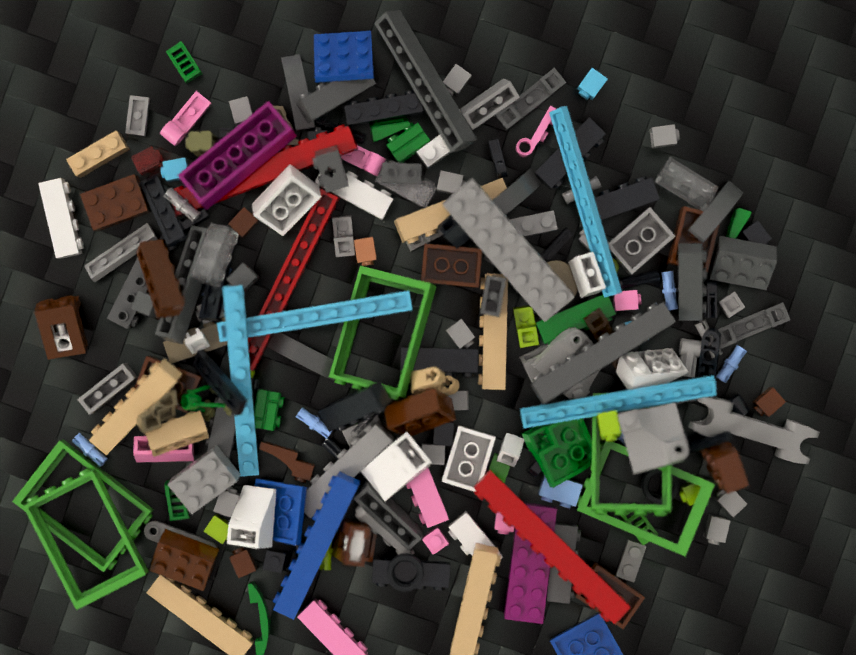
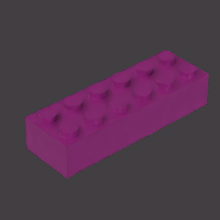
[178,101,297,210]
[504,503,557,624]

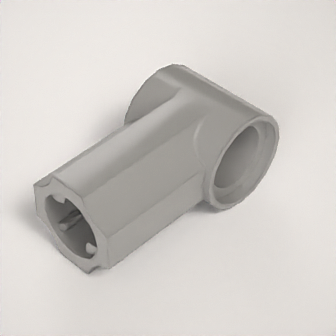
[679,338,701,378]

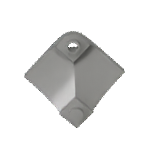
[531,327,600,400]
[617,402,689,474]

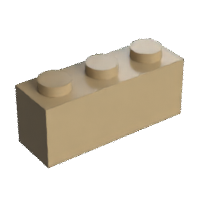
[66,130,130,178]
[145,411,209,457]

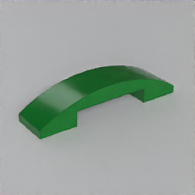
[248,581,270,655]

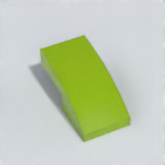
[513,305,539,348]

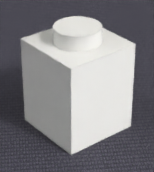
[496,433,524,467]

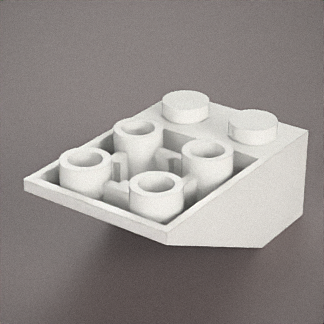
[616,348,688,390]
[361,432,431,501]
[227,485,276,549]

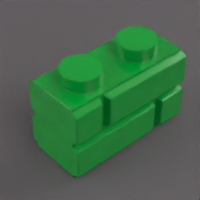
[386,123,430,163]
[254,389,284,431]

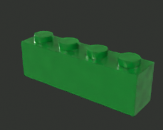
[535,294,616,344]

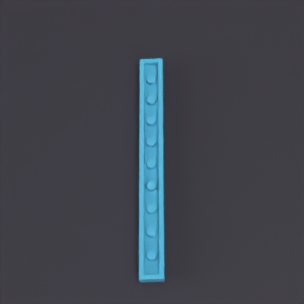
[549,106,622,298]
[223,285,260,476]
[217,291,412,342]
[520,375,716,428]

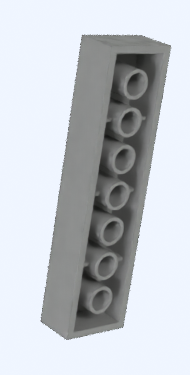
[443,177,574,322]

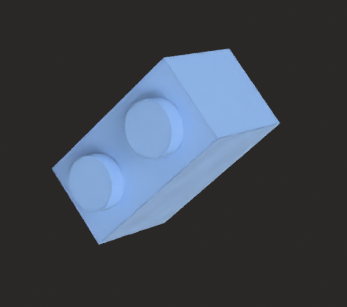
[538,475,583,508]

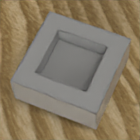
[718,291,745,318]

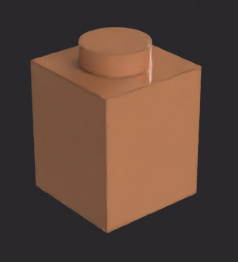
[354,237,377,266]

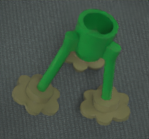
[181,383,232,422]

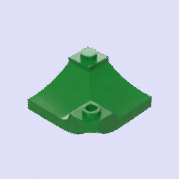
[522,418,592,488]

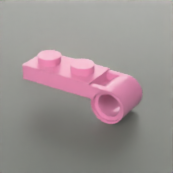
[160,91,212,146]
[515,106,556,157]
[341,145,386,177]

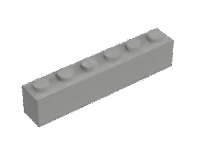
[304,421,395,518]

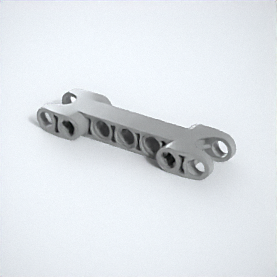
[688,396,820,464]

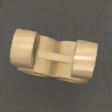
[411,367,460,396]

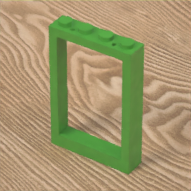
[329,266,437,400]
[591,393,671,516]
[12,439,154,572]
[576,441,715,556]
[23,468,149,610]

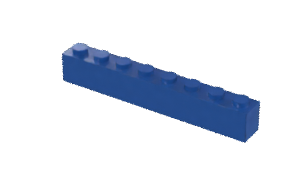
[273,471,360,620]

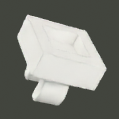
[184,328,210,354]

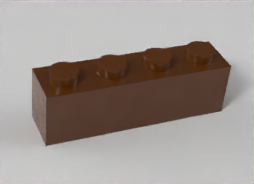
[136,239,185,318]

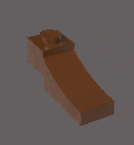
[259,441,315,483]

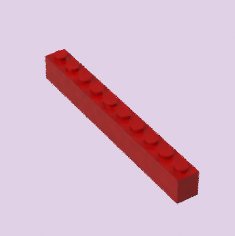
[172,125,358,217]
[248,189,339,371]
[474,470,631,624]

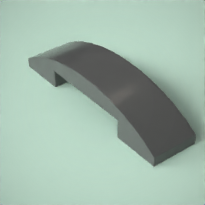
[281,54,315,131]
[495,68,566,130]
[493,168,542,215]
[688,181,743,243]
[715,302,790,349]
[267,332,335,381]

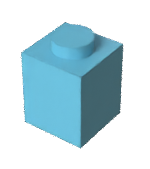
[577,68,607,100]
[160,157,189,182]

